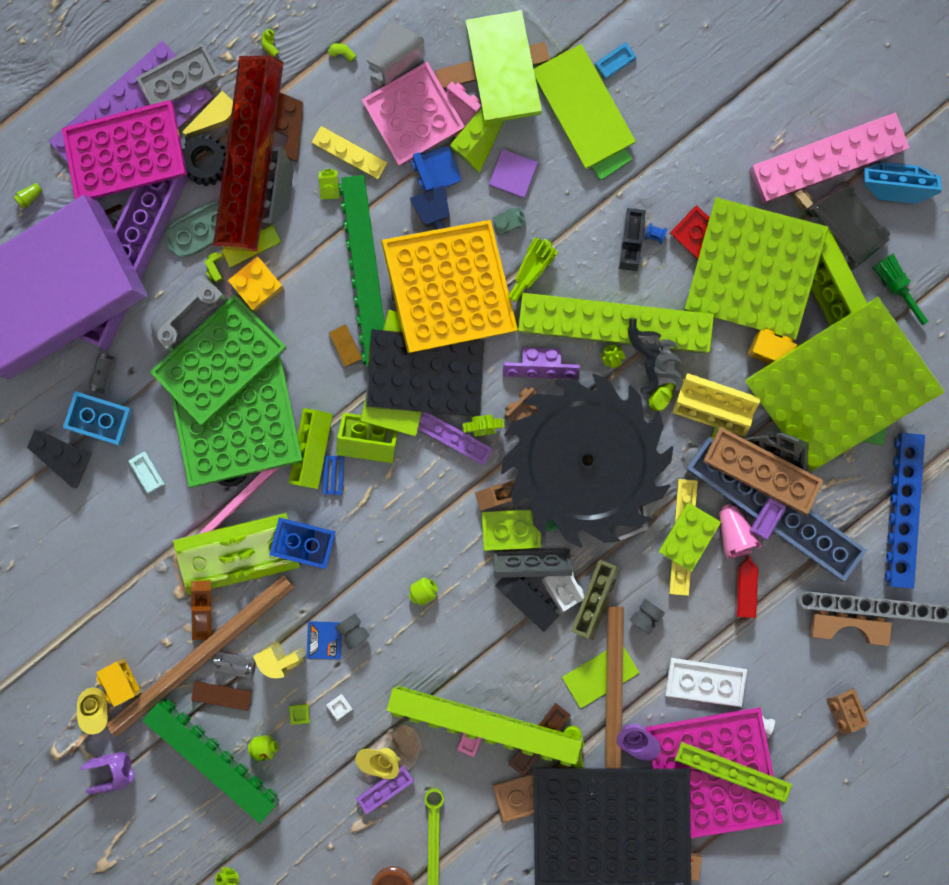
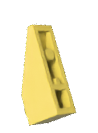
[182,91,241,138]

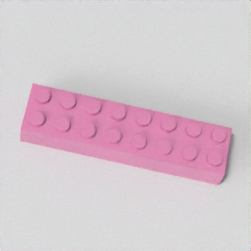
[749,112,909,205]

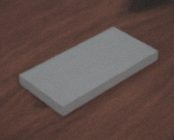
[136,42,222,105]

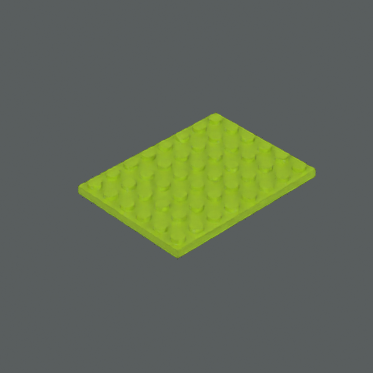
[745,297,944,472]

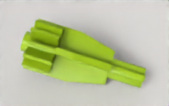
[508,237,558,303]

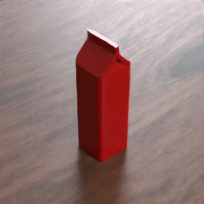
[735,555,758,618]

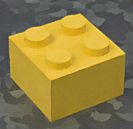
[228,256,284,312]
[747,329,797,364]
[96,658,142,707]

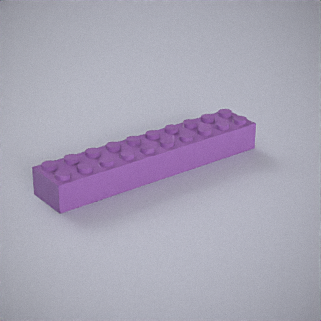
[79,175,188,351]

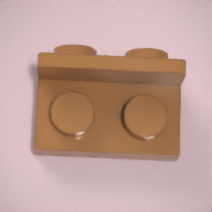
[505,387,537,422]
[827,688,869,734]

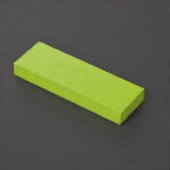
[222,225,282,268]

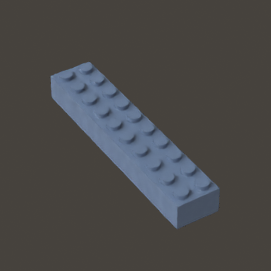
[685,437,867,582]

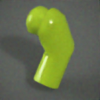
[261,29,280,59]
[328,43,357,63]

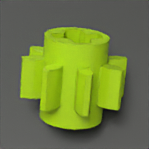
[600,344,625,368]
[215,867,239,885]

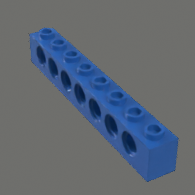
[884,433,925,589]

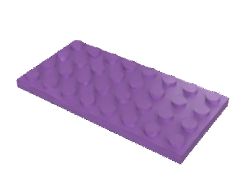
[49,40,214,199]

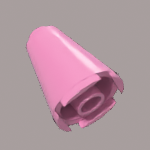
[719,504,762,559]

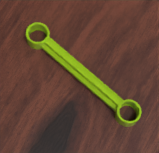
[425,788,444,885]

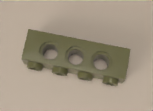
[571,559,621,640]

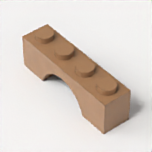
[809,610,892,646]

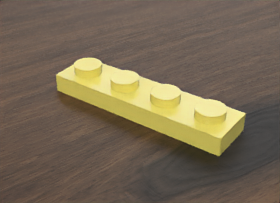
[312,126,388,180]

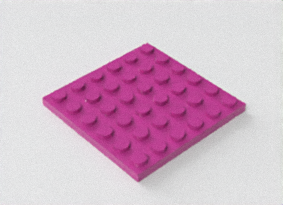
[646,707,783,838]

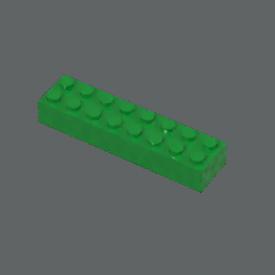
[142,699,279,824]

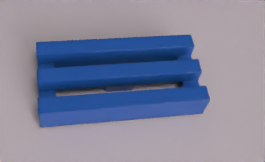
[323,456,344,495]

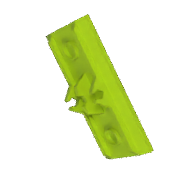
[173,513,300,595]

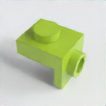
[318,169,340,200]
[204,252,225,284]

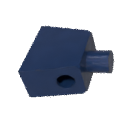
[410,185,450,230]

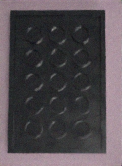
[366,329,484,417]

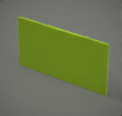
[562,646,640,708]

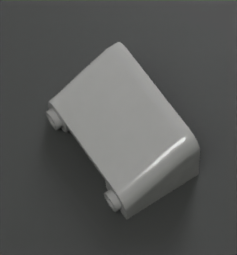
[367,19,425,87]
[150,276,229,352]

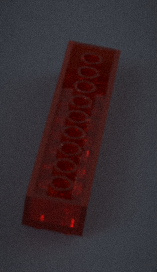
[213,55,284,252]

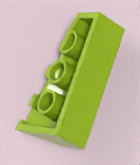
[450,107,504,174]

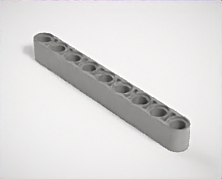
[796,591,949,623]

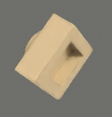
[792,189,813,211]

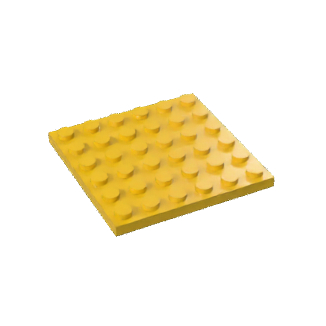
[381,220,518,354]

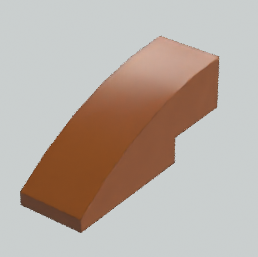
[191,580,211,640]

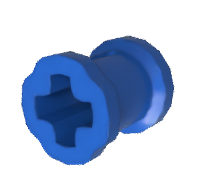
[644,223,667,245]

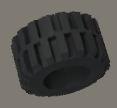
[182,135,230,186]

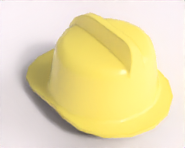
[76,687,108,735]
[355,748,400,780]

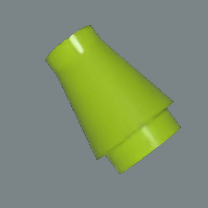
[13,183,43,209]

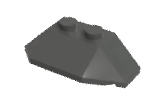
[250,147,294,224]

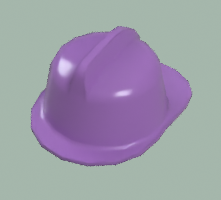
[617,724,661,761]

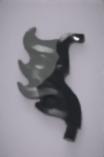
[627,318,683,394]

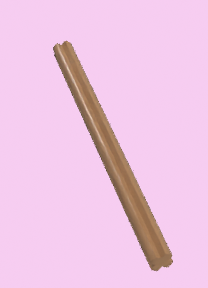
[106,575,295,737]
[605,606,624,768]

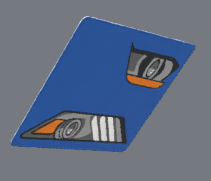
[307,621,342,659]

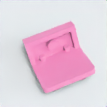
[446,81,481,138]

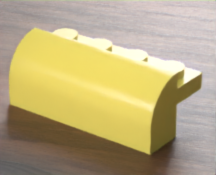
[672,373,760,437]
[253,642,306,678]

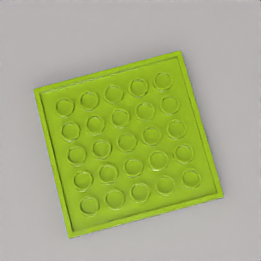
[685,197,829,340]

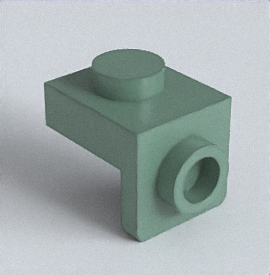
[493,208,526,235]

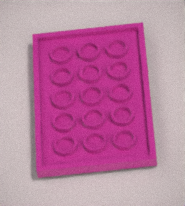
[62,100,187,200]

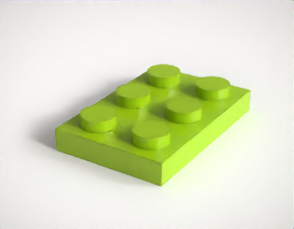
[658,502,721,572]
[482,510,541,551]

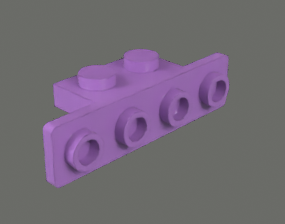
[503,347,580,379]

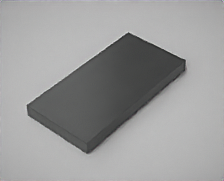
[493,549,572,578]

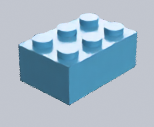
[63,391,134,446]

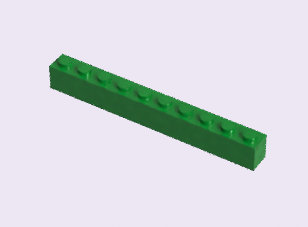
[338,175,385,368]

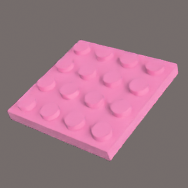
[361,61,465,167]

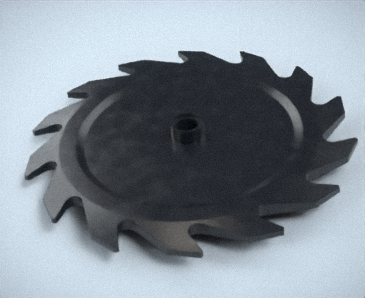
[501,373,673,547]

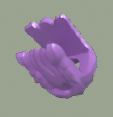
[81,752,135,794]

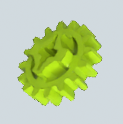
[462,415,505,437]

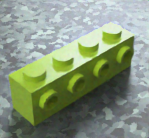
[288,408,333,489]

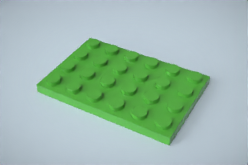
[150,294,287,427]

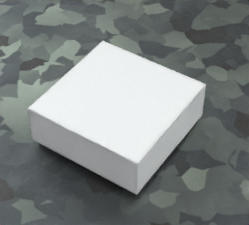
[326,694,353,721]

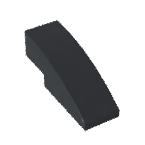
[618,208,646,271]

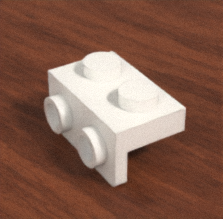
[541,572,585,613]

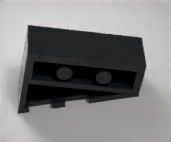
[27,430,92,488]
[495,577,560,632]

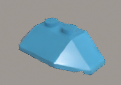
[864,162,942,204]

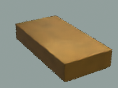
[329,324,362,367]

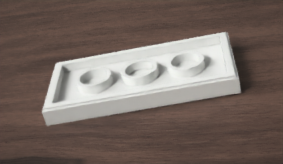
[665,657,747,708]

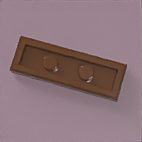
[191,681,252,711]

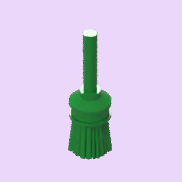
[872,253,929,326]

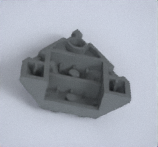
[743,433,809,471]

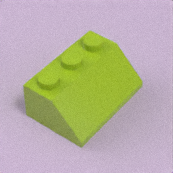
[336,413,398,463]

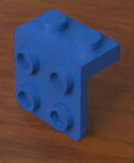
[411,146,461,192]

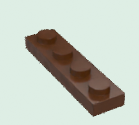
[508,702,571,776]

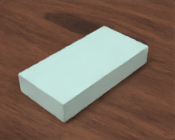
[129,451,165,494]

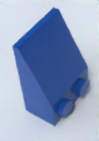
[269,517,336,569]

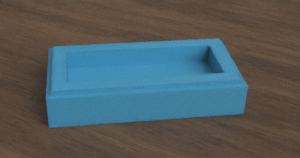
[595,42,637,80]

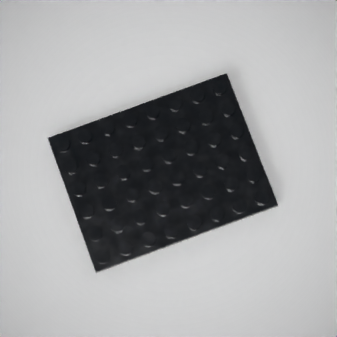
[534,767,691,885]

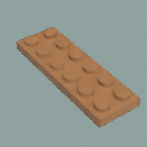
[703,427,824,515]

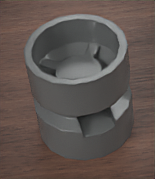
[629,599,665,635]
[335,613,370,649]

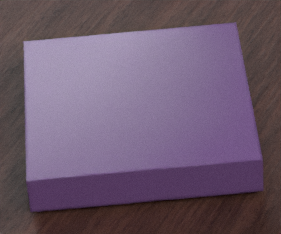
[489,149,538,199]

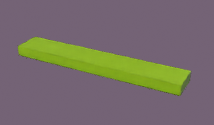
[675,741,792,803]

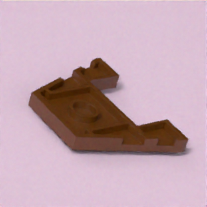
[229,87,303,162]

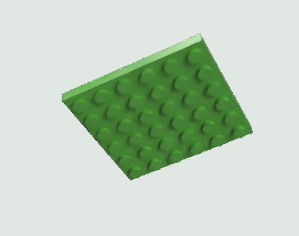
[170,355,303,488]

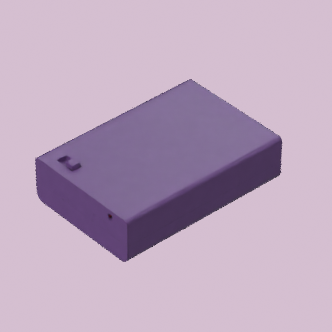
[0,194,147,379]

